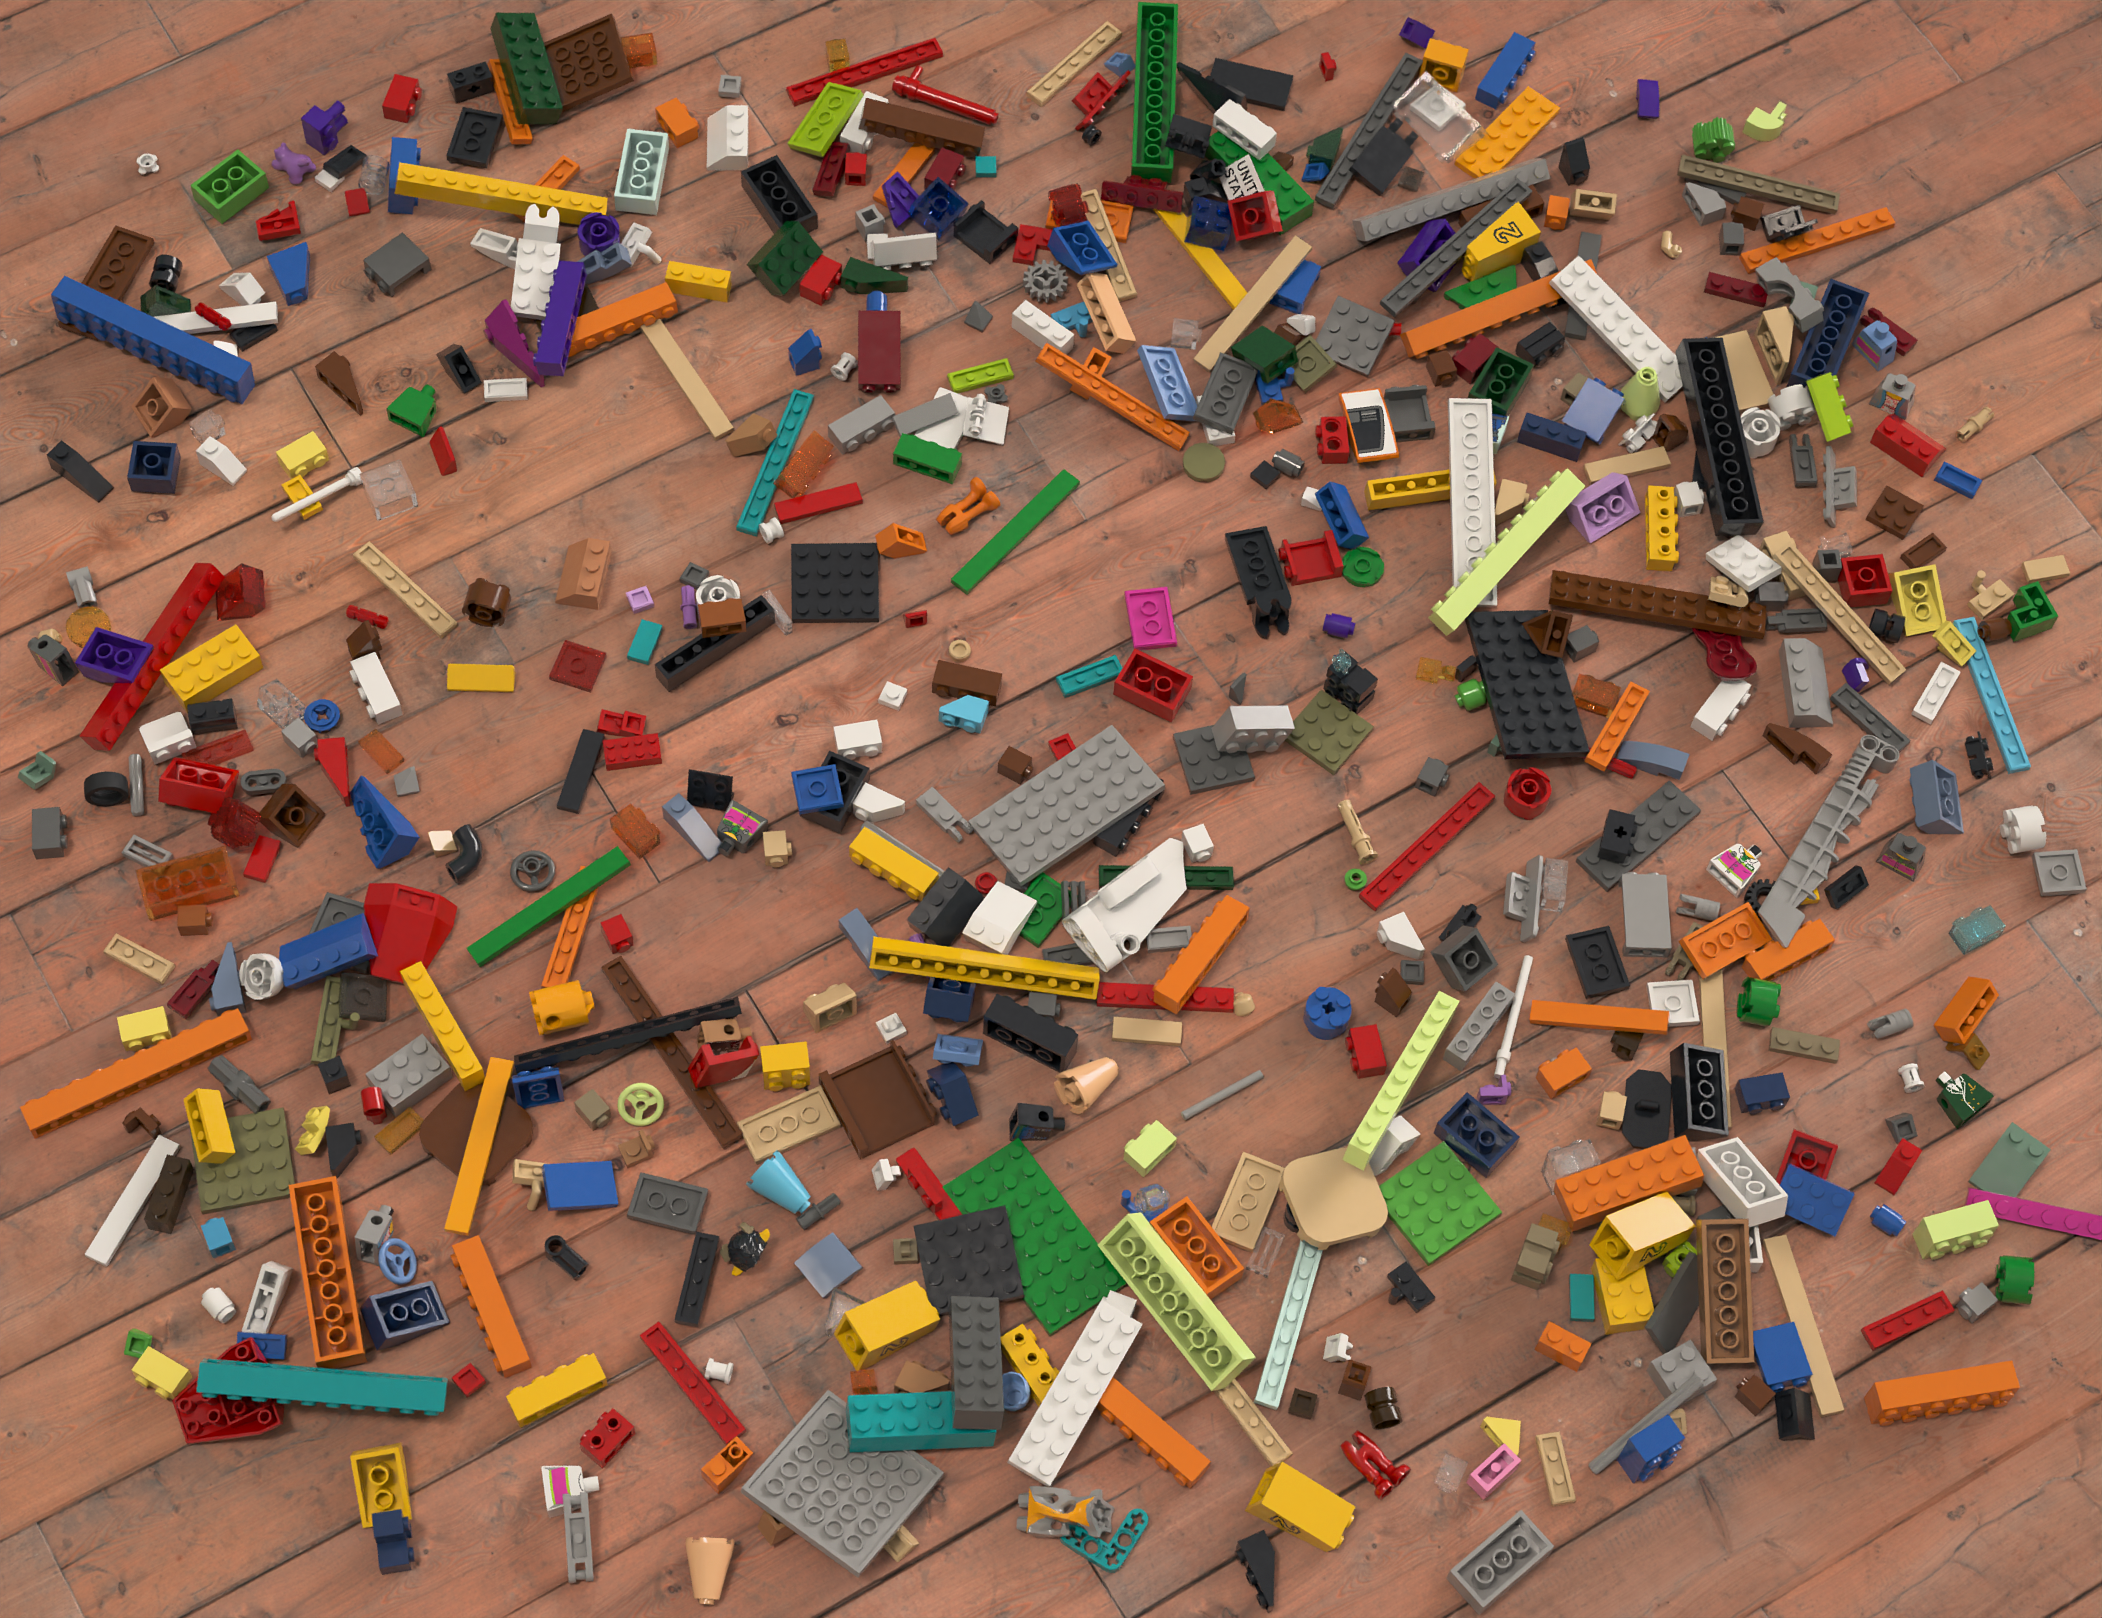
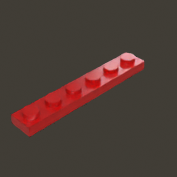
[1096,982,1234,1013]
[640,1321,746,1445]

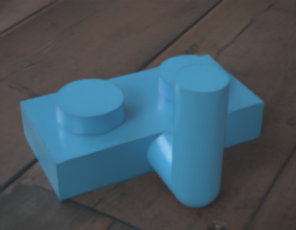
[1050,302,1093,337]

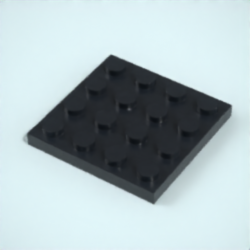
[791,543,879,623]
[914,1205,1025,1316]

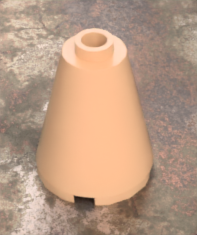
[1054,1057,1118,1114]
[685,1537,734,1605]

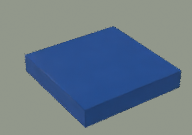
[791,764,844,815]

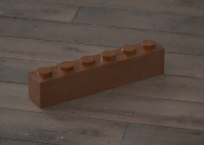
[858,98,985,158]

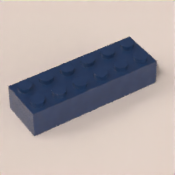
[1786,278,1870,397]

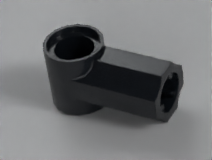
[1190,159,1226,180]
[545,1235,589,1280]

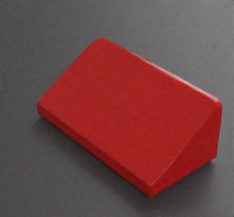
[430,426,457,476]

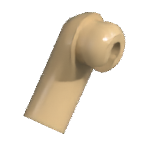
[1661,231,1682,258]

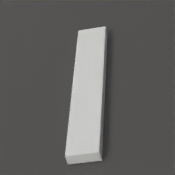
[154,302,278,334]
[85,1135,180,1267]

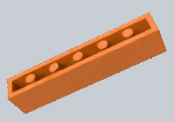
[568,282,678,357]
[1153,895,1250,1015]
[450,1235,532,1378]
[1096,1377,1211,1489]

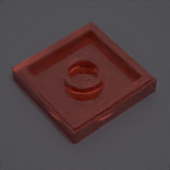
[549,640,607,693]

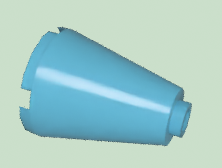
[746,1150,811,1214]

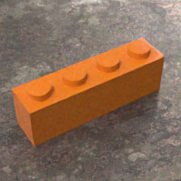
[1742,919,1835,981]

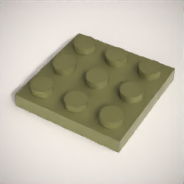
[1284,690,1374,775]

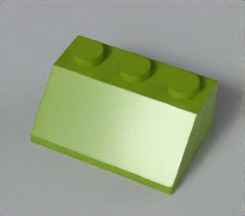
[1806,372,1854,442]

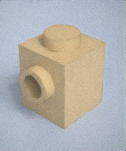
[763,830,792,867]
[1596,1091,1627,1130]

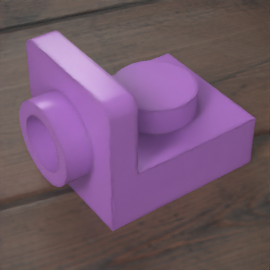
[1477,1075,1511,1105]

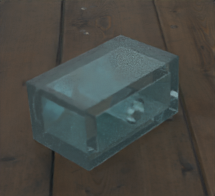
[1948,905,2006,955]

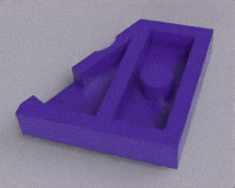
[881,172,925,228]

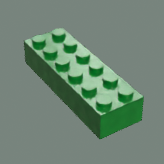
[1205,131,1314,235]

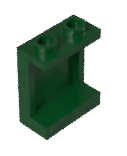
[1231,325,1298,384]

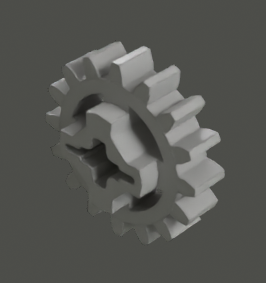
[1023,260,1068,303]

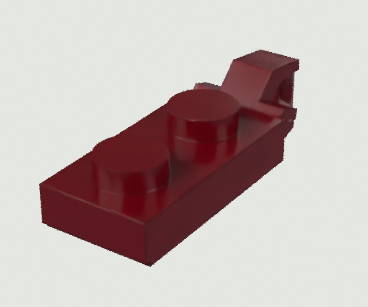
[167,960,220,1019]

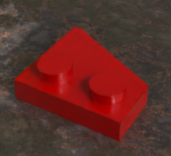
[256,200,301,241]

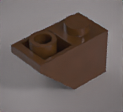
[346,620,382,660]
[1374,967,1412,1017]

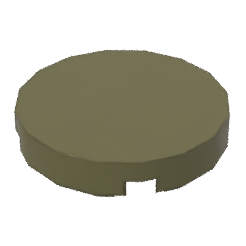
[1183,443,1225,482]

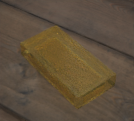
[374,1107,424,1155]

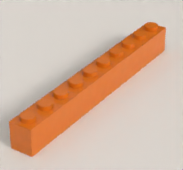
[1400,259,1597,359]
[20,1008,252,1139]

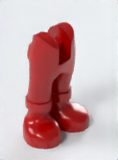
[1340,1430,1411,1500]

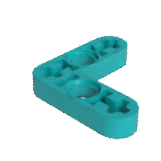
[1059,1509,1148,1573]

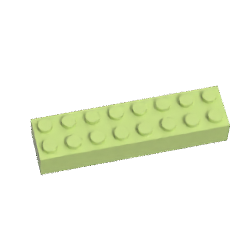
[1098,1213,1256,1391]

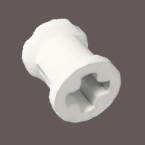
[831,352,858,381]
[1897,1063,1925,1093]
[705,1358,733,1384]

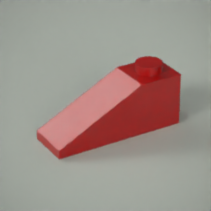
[314,737,351,807]

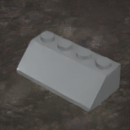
[1779,638,1833,728]

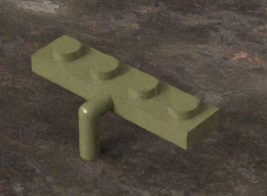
[310,976,360,1065]

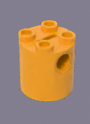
[529,980,595,1036]

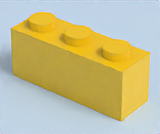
[665,261,732,302]
[183,1088,235,1164]

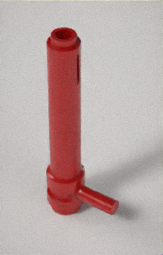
[892,65,999,126]

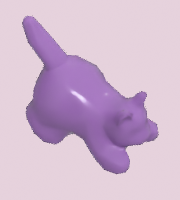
[272,143,316,184]

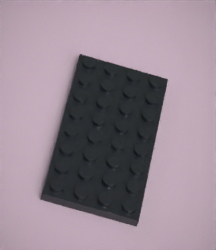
[1465,610,1590,760]

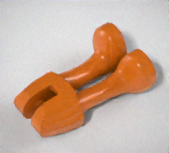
[936,477,1001,535]

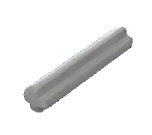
[128,754,144,816]

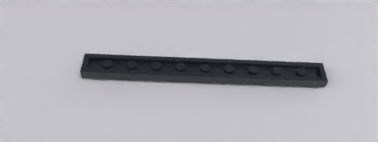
[514,996,742,1073]

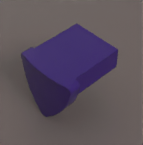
[1842,658,1869,693]

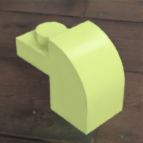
[1742,102,1787,141]

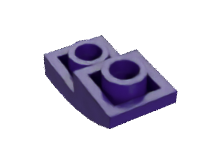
[1636,79,1659,119]

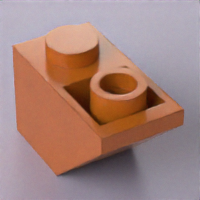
[701,1436,753,1494]

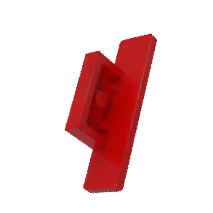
[1071,70,1131,131]
[896,1148,962,1220]

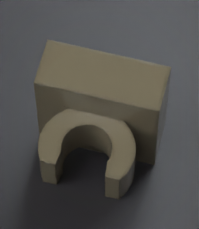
[893,1238,918,1265]

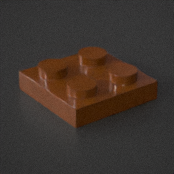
[1866,486,1924,540]

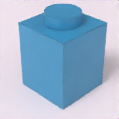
[201,1217,236,1259]

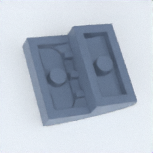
[794,1232,863,1299]

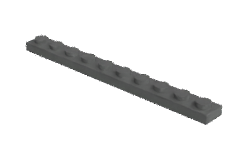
[1315,53,1423,209]
[1380,178,1532,317]

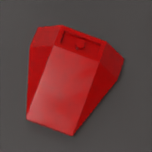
[363,883,458,984]
[172,1337,284,1444]

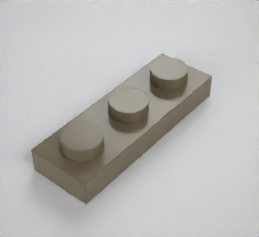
[1768,1027,1840,1064]

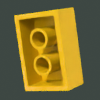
[1591,1258,1654,1335]

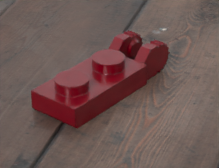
[1860,307,1918,356]

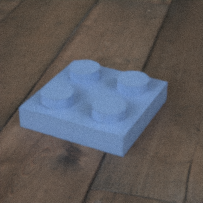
[933,1034,983,1066]

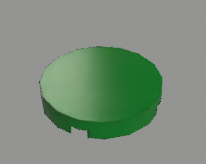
[1342,547,1384,588]

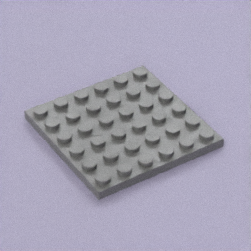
[740,1390,944,1578]

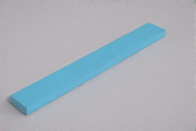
[1952,617,2031,774]

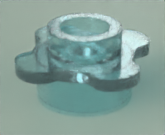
[1332,649,1351,675]

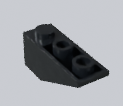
[1235,1530,1275,1613]

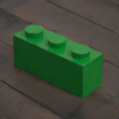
[893,433,962,485]

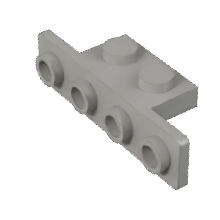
[1823,446,1857,528]
[1503,855,1544,943]

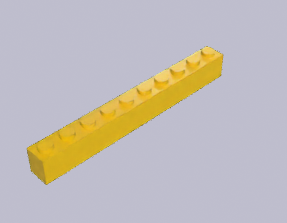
[395,162,608,225]
[869,936,1100,1000]

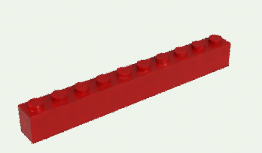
[80,563,225,751]

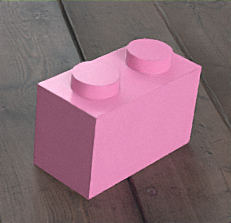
[1467,1443,1521,1500]

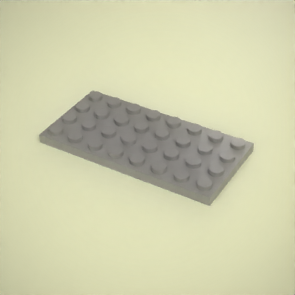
[968,725,1165,887]

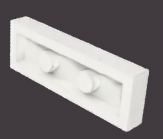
[1911,662,1960,724]

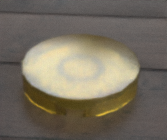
[65,607,111,648]

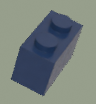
[1734,1072,1790,1114]

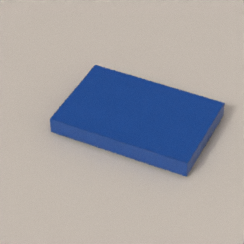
[541,1161,618,1211]

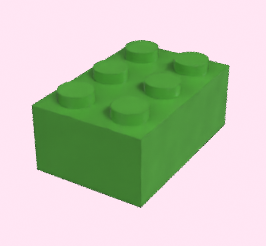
[190,149,269,224]

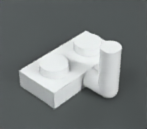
[621,222,661,267]

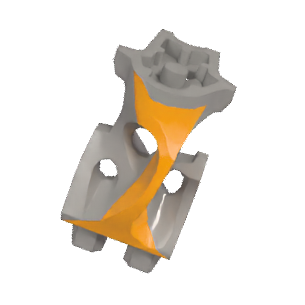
[1017,1486,1114,1538]

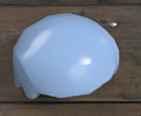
[1002,1372,1031,1411]

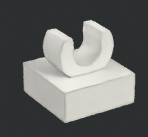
[876,1013,907,1045]
[872,1159,901,1191]
[1323,1333,1353,1362]

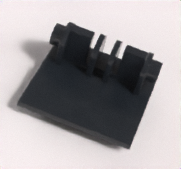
[1165,114,1212,159]
[687,769,734,811]

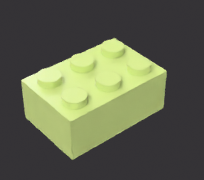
[1912,1200,1999,1260]

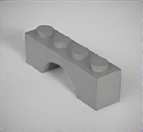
[1755,257,1824,333]

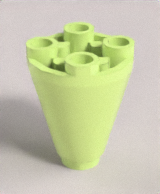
[1621,367,1660,421]

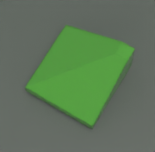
[124,1328,153,1358]

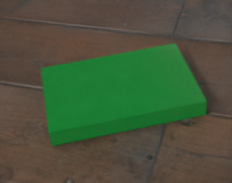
[1019,872,1078,948]

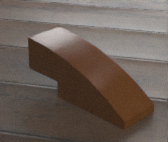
[1762,723,1832,774]

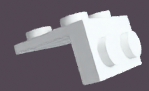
[139,712,197,765]

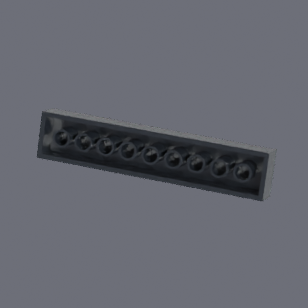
[1675,338,1764,536]

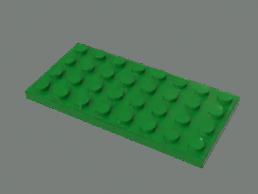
[943,1138,1127,1337]

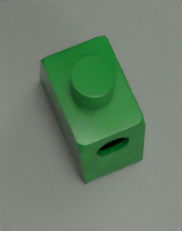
[386,384,437,437]

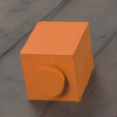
[1544,195,1570,230]

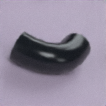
[445,824,482,883]

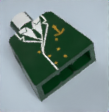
[1935,1072,1994,1130]

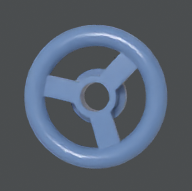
[378,1238,417,1285]

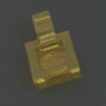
[1416,657,1456,684]

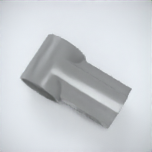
[66,566,98,611]

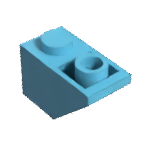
[939,695,989,733]

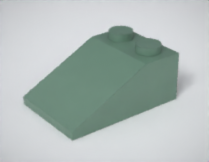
[1968,1122,2051,1197]

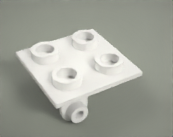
[962,394,1009,445]

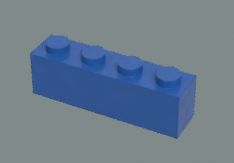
[1475,32,1536,110]

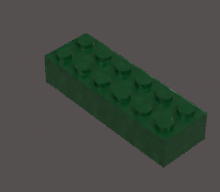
[490,13,563,124]

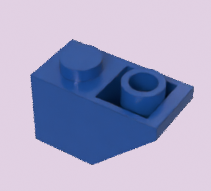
[788,329,822,376]

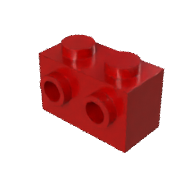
[580,1408,635,1469]

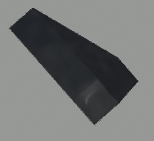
[1177,62,1248,114]

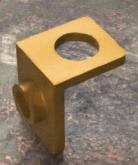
[1945,1033,1990,1070]

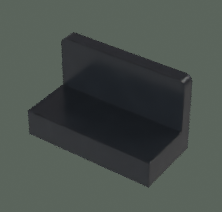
[1775,1388,1815,1441]

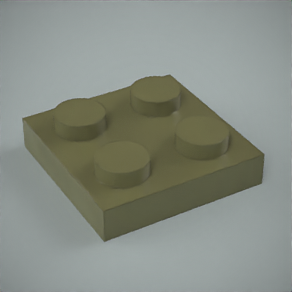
[1285,335,1337,393]

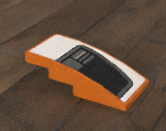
[1339,388,1399,463]

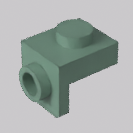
[18,751,56,790]

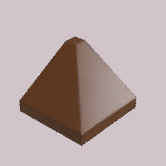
[1272,151,1294,171]

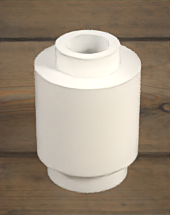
[201,1288,236,1323]

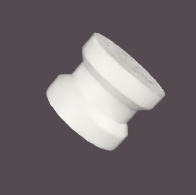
[759,517,784,544]

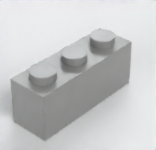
[828,395,895,455]

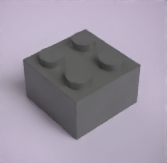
[1430,925,1498,991]

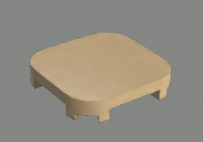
[1279,1148,1388,1250]

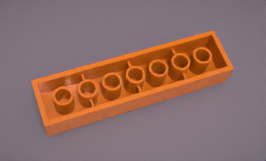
[289,1176,367,1369]

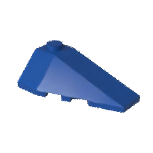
[350,776,420,869]

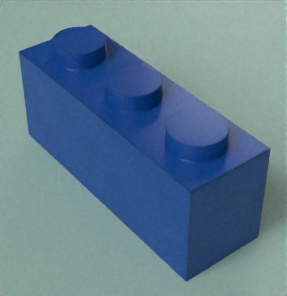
[1315,482,1369,550]

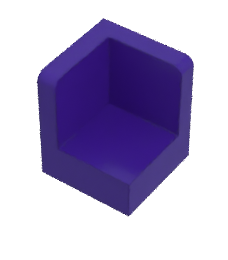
[1399,17,1435,48]

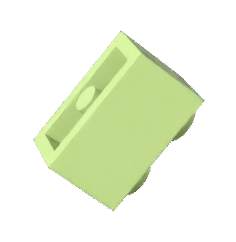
[1123,1120,1177,1177]

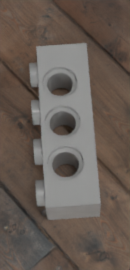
[1443,982,1515,1072]

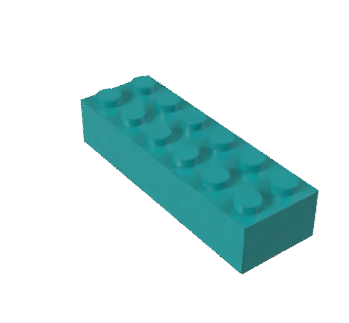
[846,1391,996,1453]

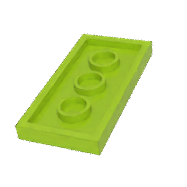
[788,82,864,157]

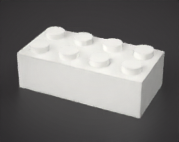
[1697,1137,1788,1227]

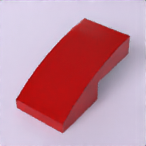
[596,709,646,737]

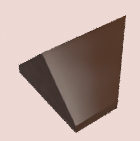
[1522,610,1573,658]

